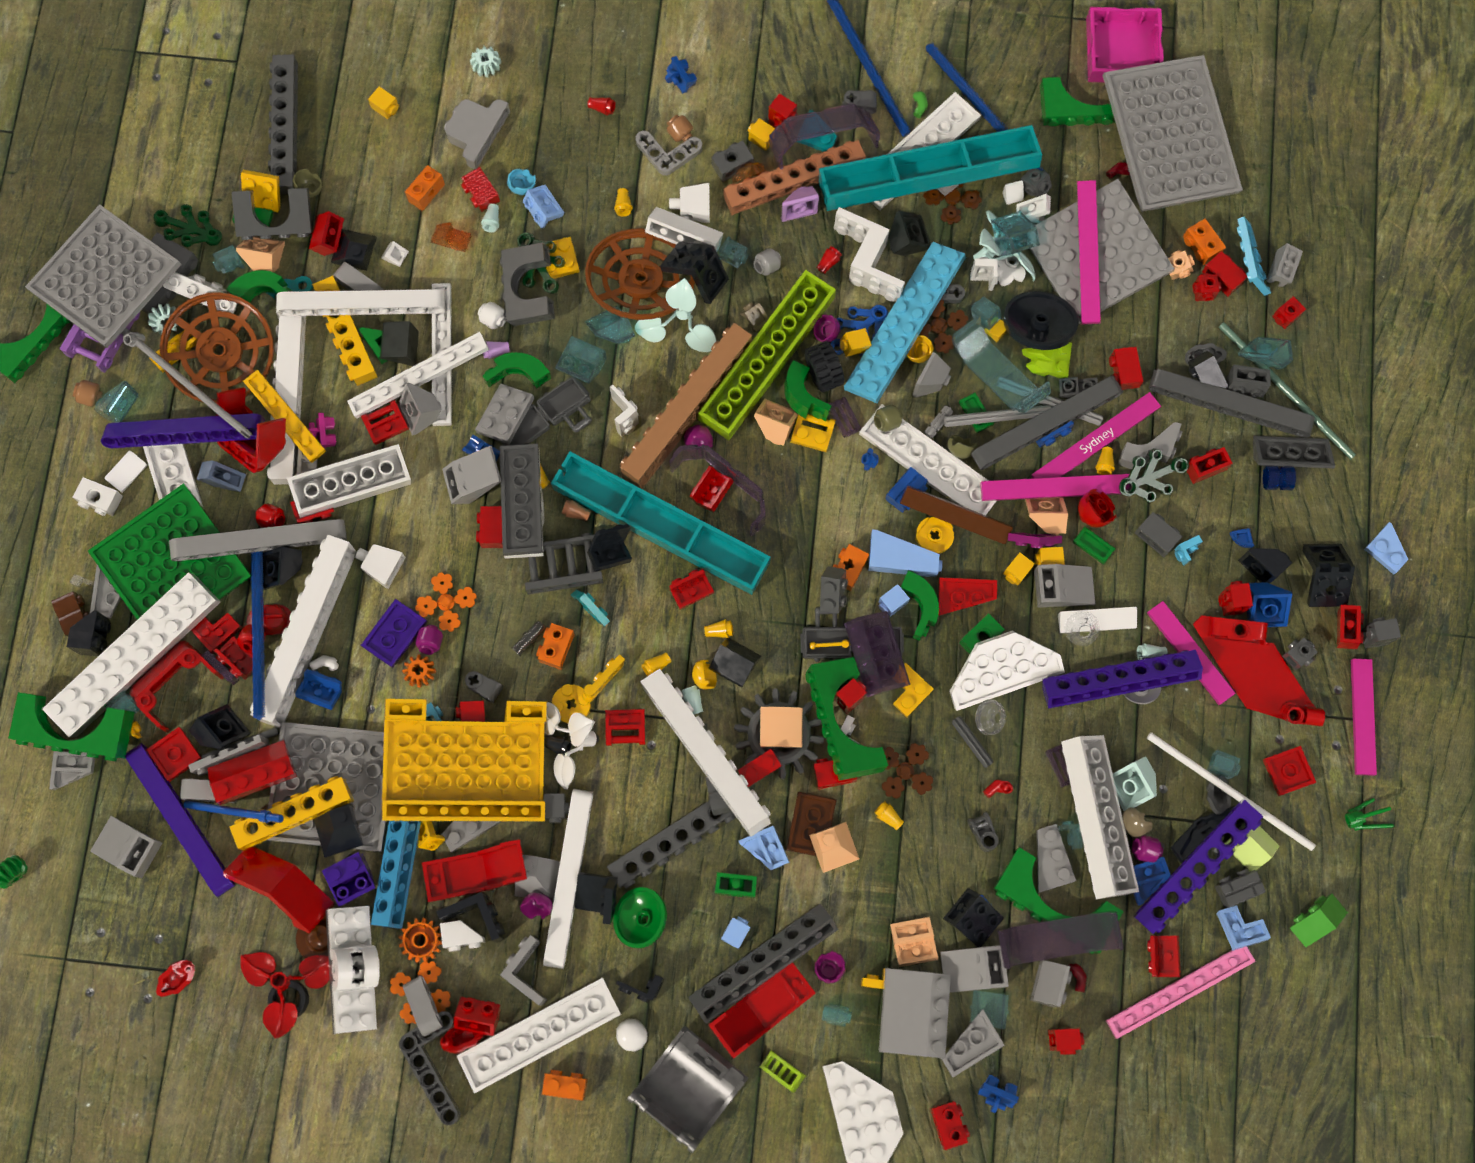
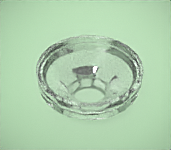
[1065,611,1100,646]
[975,699,1006,735]

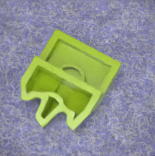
[1022,342,1072,379]

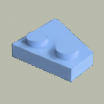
[1364,522,1408,574]
[739,826,790,870]

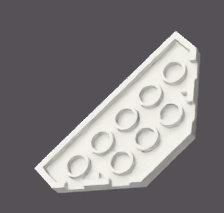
[950,631,1065,711]
[823,1061,903,1163]

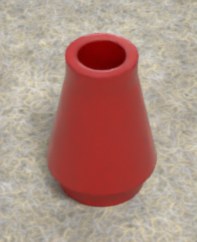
[588,97,616,116]
[816,246,842,274]

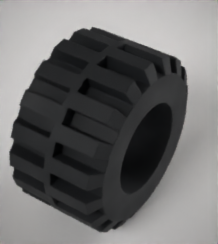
[805,341,844,393]

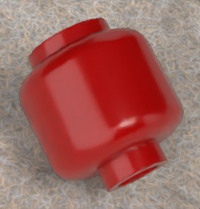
[256,503,285,528]
[237,624,266,653]

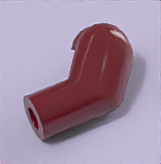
[1106,162,1130,179]
[1068,963,1087,993]

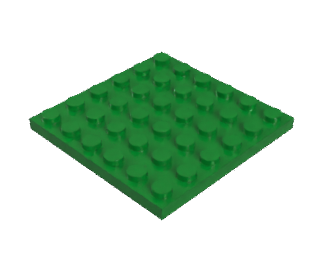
[88,483,251,620]

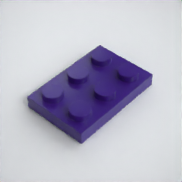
[361,599,427,668]

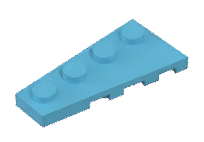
[1237,216,1271,296]

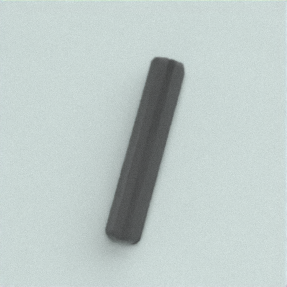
[952,716,993,768]

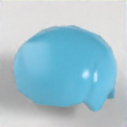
[507,169,536,195]

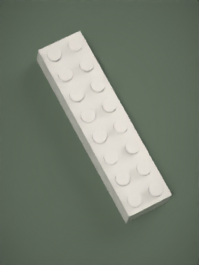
[1061,735,1139,899]

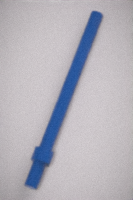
[184,800,284,823]

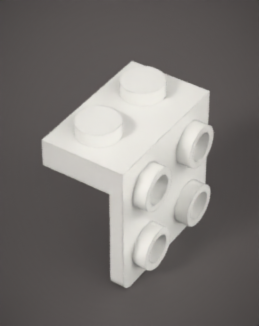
[610,385,639,437]

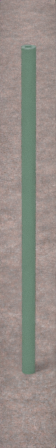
[1219,322,1356,460]

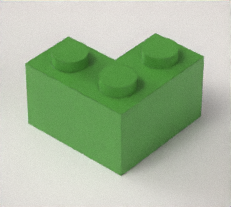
[1290,893,1348,947]

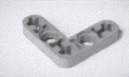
[636,131,702,176]

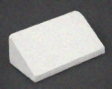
[104,450,148,493]

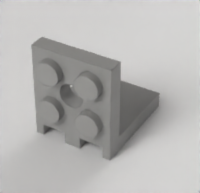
[500,935,548,1006]

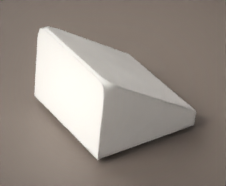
[1003,181,1024,204]
[381,241,409,267]

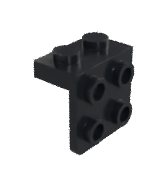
[587,524,632,572]

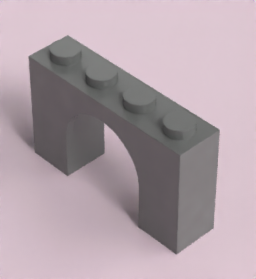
[231,188,313,240]
[141,232,199,314]
[500,243,555,326]

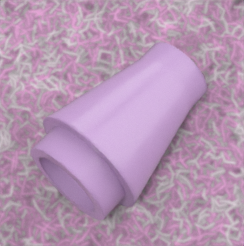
[483,341,510,359]

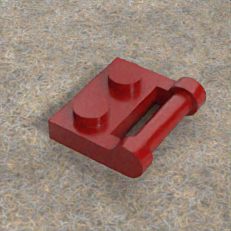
[361,400,409,445]
[605,709,645,746]

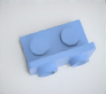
[523,185,564,229]

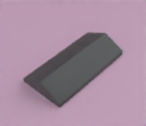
[1253,436,1335,469]

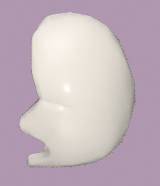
[616,1019,648,1052]

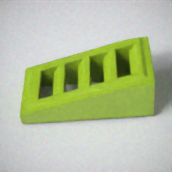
[760,1050,806,1093]

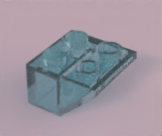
[991,211,1040,256]
[555,336,607,384]

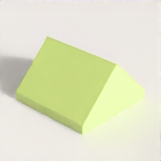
[1224,823,1279,871]

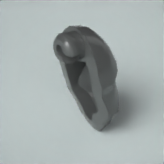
[1185,343,1227,364]
[1206,775,1231,814]

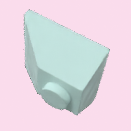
[1113,756,1157,811]

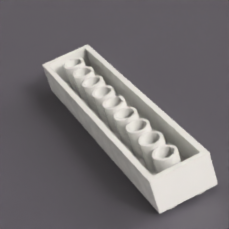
[250,535,357,729]
[42,572,221,737]

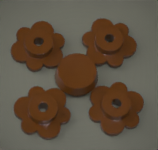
[923,183,982,225]
[919,299,969,354]
[882,743,933,799]

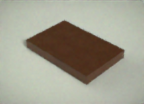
[786,792,837,857]

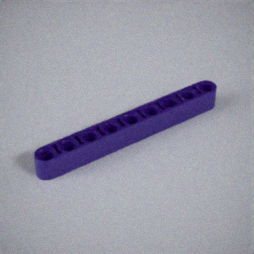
[101,413,265,448]
[125,743,235,897]

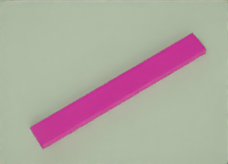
[1077,180,1101,324]
[980,474,1130,501]

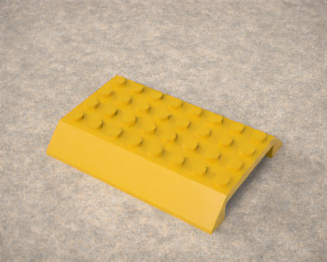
[382,699,547,821]

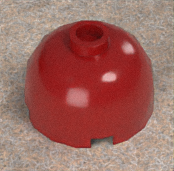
[1078,489,1116,528]

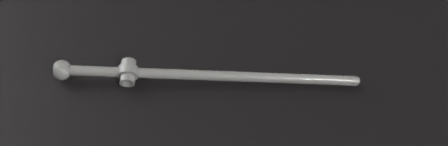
[121,328,252,439]

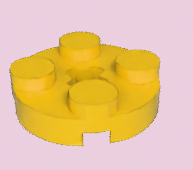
[916,517,954,554]
[552,684,591,724]

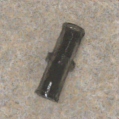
[511,620,546,656]

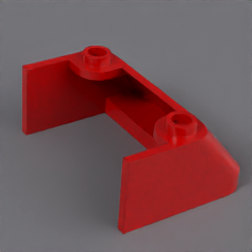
[216,387,286,473]
[130,641,225,733]

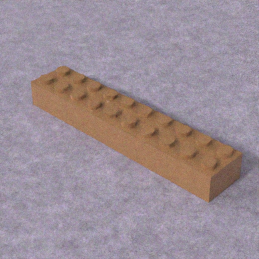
[620,323,752,489]

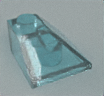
[585,305,635,344]
[1238,337,1293,369]
[94,380,139,423]

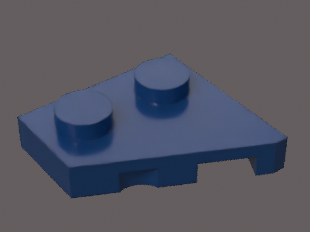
[1133,857,1171,906]

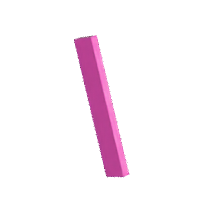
[1147,601,1236,705]
[1351,659,1377,776]

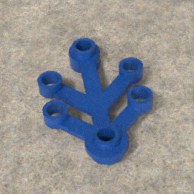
[831,305,888,356]

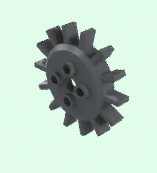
[734,689,824,780]

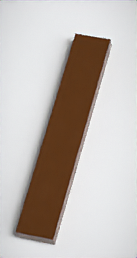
[900,485,1013,544]

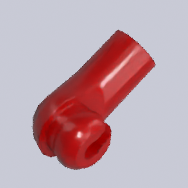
[983,780,1013,798]

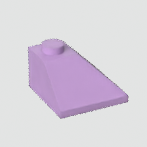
[781,186,819,222]

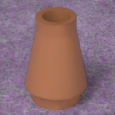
[561,500,591,521]

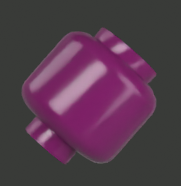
[415,625,443,655]
[1131,835,1163,862]

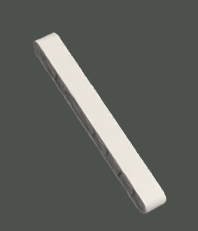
[276,289,445,316]
[543,789,593,969]

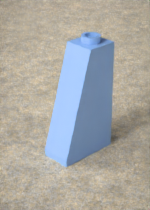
[868,529,942,577]

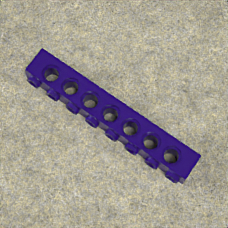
[1042,650,1203,709]
[1133,800,1263,934]

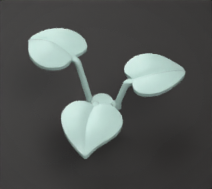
[973,210,1035,281]
[635,278,716,352]

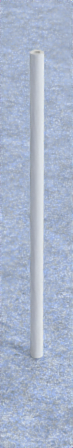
[1147,732,1316,851]

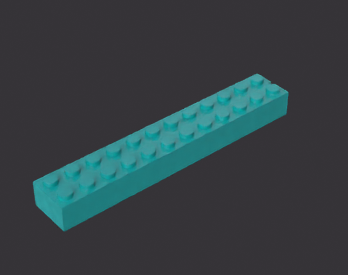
[819,125,1042,211]
[551,451,771,595]

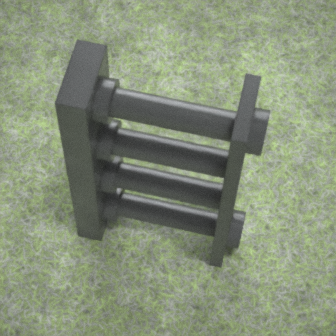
[525,533,604,595]

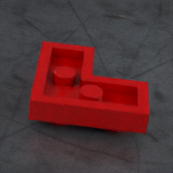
[191,613,242,654]

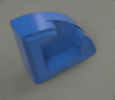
[1230,528,1254,548]

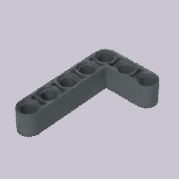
[399,1012,461,1125]

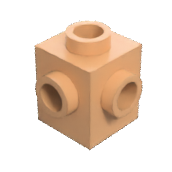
[1168,250,1195,280]

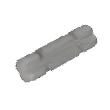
[924,406,953,438]

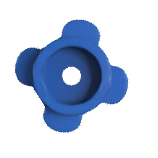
[861,448,879,471]

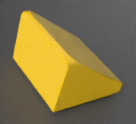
[983,317,1007,342]

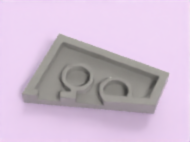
[1036,824,1076,893]
[941,1009,1005,1077]

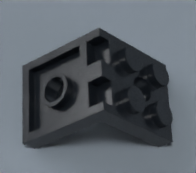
[660,242,729,304]
[1302,544,1355,607]
[436,892,506,943]

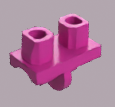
[308,413,336,449]

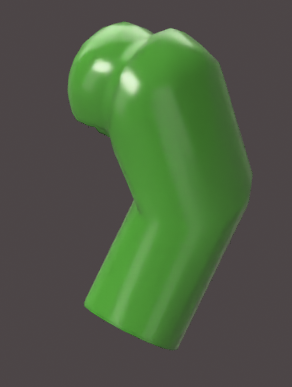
[913,91,928,118]

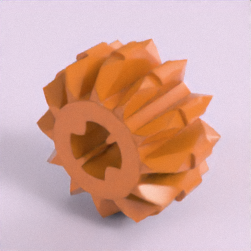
[402,654,436,688]

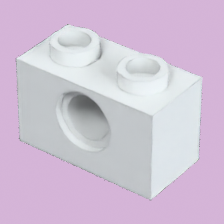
[73,477,123,516]

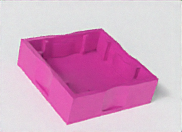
[1086,7,1164,83]

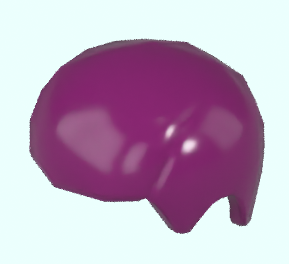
[813,314,840,342]
[683,424,713,455]
[520,892,553,919]
[815,951,845,984]

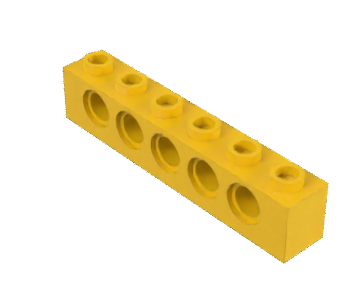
[312,276,378,386]
[230,776,354,850]

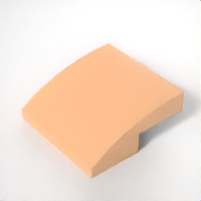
[760,707,803,748]
[890,917,938,967]

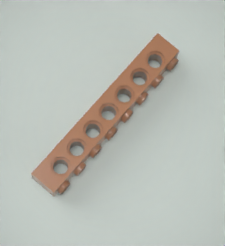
[724,140,867,215]

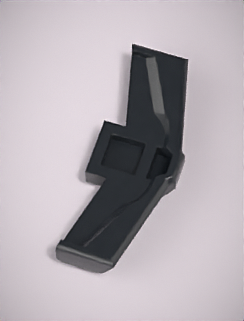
[1170,805,1245,864]

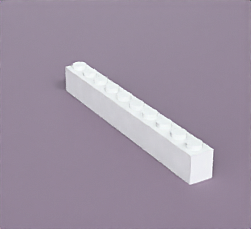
[267,314,306,485]
[640,669,771,837]

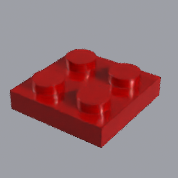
[146,727,202,782]
[1263,746,1317,797]

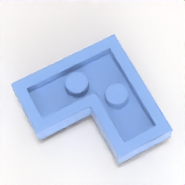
[1216,905,1271,951]

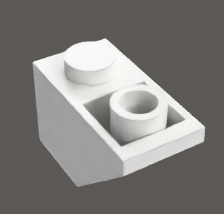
[440,920,486,952]

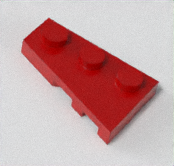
[938,577,997,616]

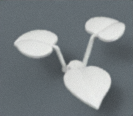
[544,702,597,790]

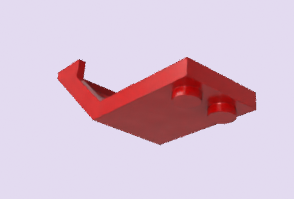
[422,839,527,903]
[223,846,335,934]
[709,962,816,1059]

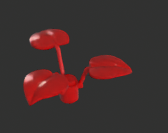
[240,952,330,1038]

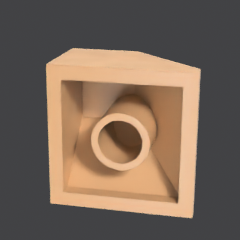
[236,236,285,272]
[754,399,798,446]
[1025,497,1068,535]
[809,822,859,873]

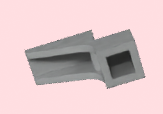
[1117,422,1182,470]

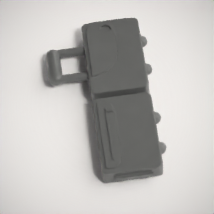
[501,376,592,446]
[800,607,904,662]

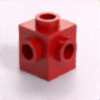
[1192,273,1221,301]

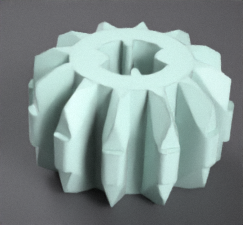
[470,46,501,78]
[148,303,181,335]

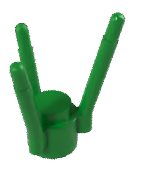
[1345,798,1394,831]

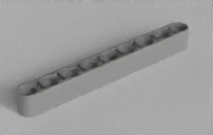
[169,519,347,561]

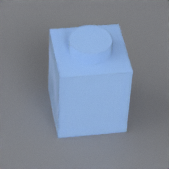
[878,584,910,617]
[721,916,750,950]

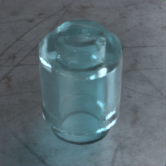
[822,1003,852,1027]

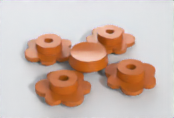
[415,572,477,632]
[390,961,451,1024]

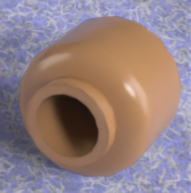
[667,114,693,142]
[73,380,103,407]

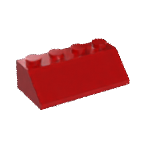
[207,740,297,805]

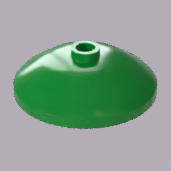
[613,887,667,948]

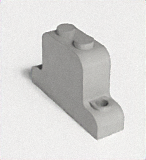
[444,99,510,169]

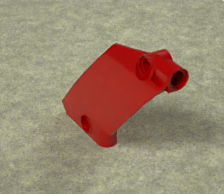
[1193,615,1325,726]

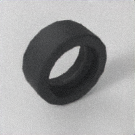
[268,980,309,1017]

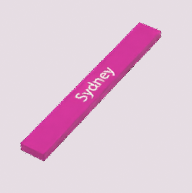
[1031,392,1161,479]

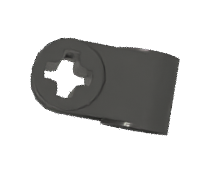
[842,90,877,114]
[465,671,504,703]
[968,812,999,852]

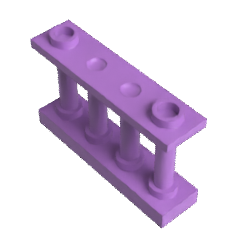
[60,312,140,373]

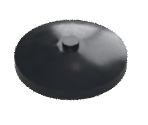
[1003,291,1079,350]

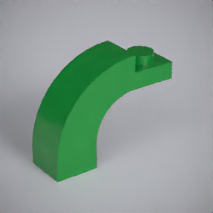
[226,270,293,303]
[483,352,552,389]
[784,360,832,421]
[901,570,939,641]

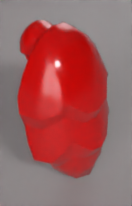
[156,960,195,997]
[440,1027,484,1053]

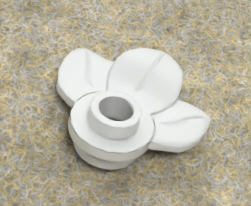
[997,252,1026,286]

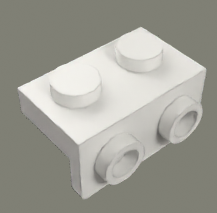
[970,257,1001,291]

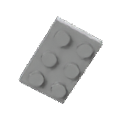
[475,383,534,445]

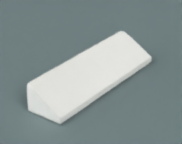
[1058,607,1137,633]

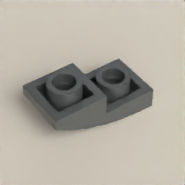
[1059,377,1098,398]

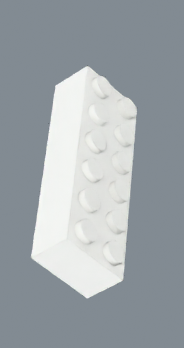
[287,444,411,518]

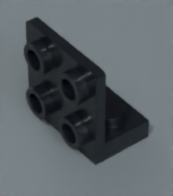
[575,872,618,925]
[943,888,1004,948]
[616,974,665,1004]

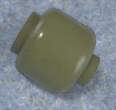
[874,405,903,432]

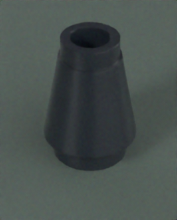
[544,734,572,755]

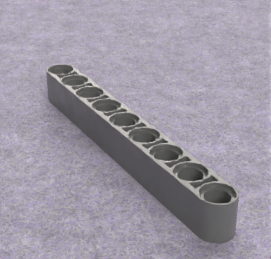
[1149,369,1315,438]
[971,376,1124,470]

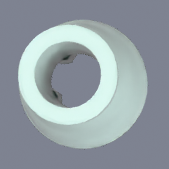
[481,204,499,232]
[1137,643,1168,660]
[682,685,703,715]

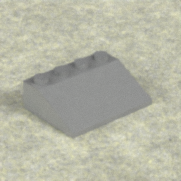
[879,968,951,1059]

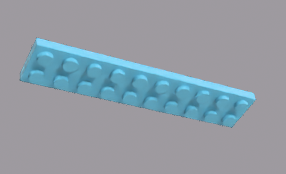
[844,242,966,403]

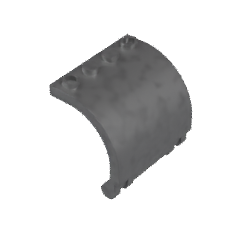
[627,1025,748,1153]

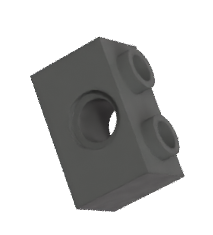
[711,141,754,182]

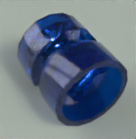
[1262,466,1296,491]

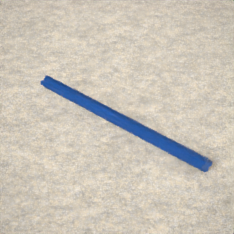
[827,0,911,137]
[926,43,1045,171]
[251,551,266,720]

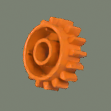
[399,918,442,963]

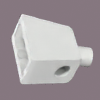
[669,183,710,223]
[355,544,406,589]

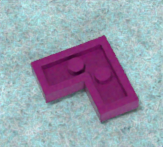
[1008,532,1062,548]

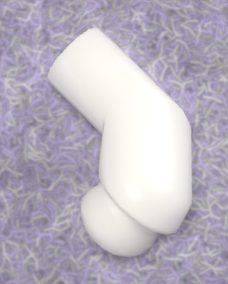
[309,655,339,671]

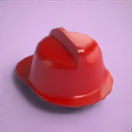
[246,604,291,635]

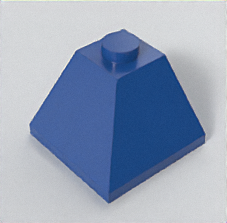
[1246,582,1292,627]

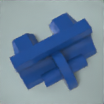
[665,56,697,94]
[462,435,500,461]
[978,1075,1019,1113]

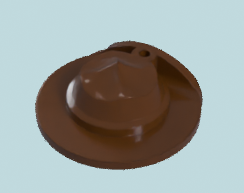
[296,915,328,958]

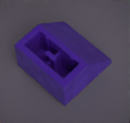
[322,852,376,907]

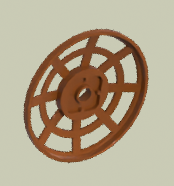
[585,228,695,320]
[160,292,274,403]

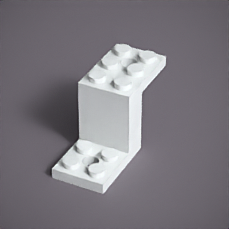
[834,207,905,301]

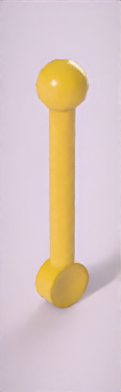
[809,639,849,649]

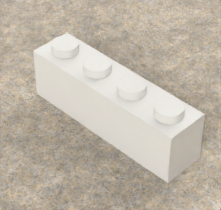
[645,207,723,252]

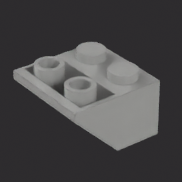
[1030,960,1072,1007]

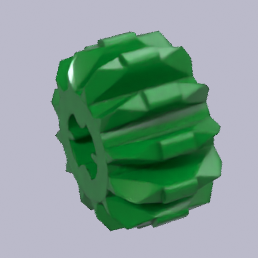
[0,855,28,889]

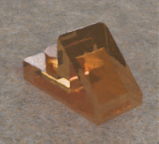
[431,222,471,253]

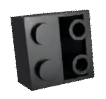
[66,611,111,657]

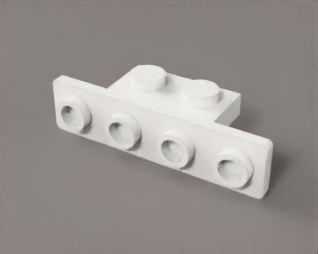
[163,272,237,314]

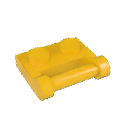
[790,414,836,452]

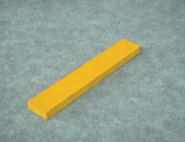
[243,369,326,463]

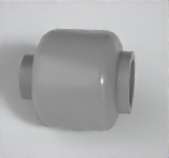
[753,248,781,276]

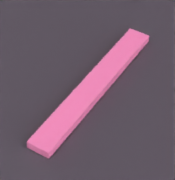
[1106,947,1256,1039]

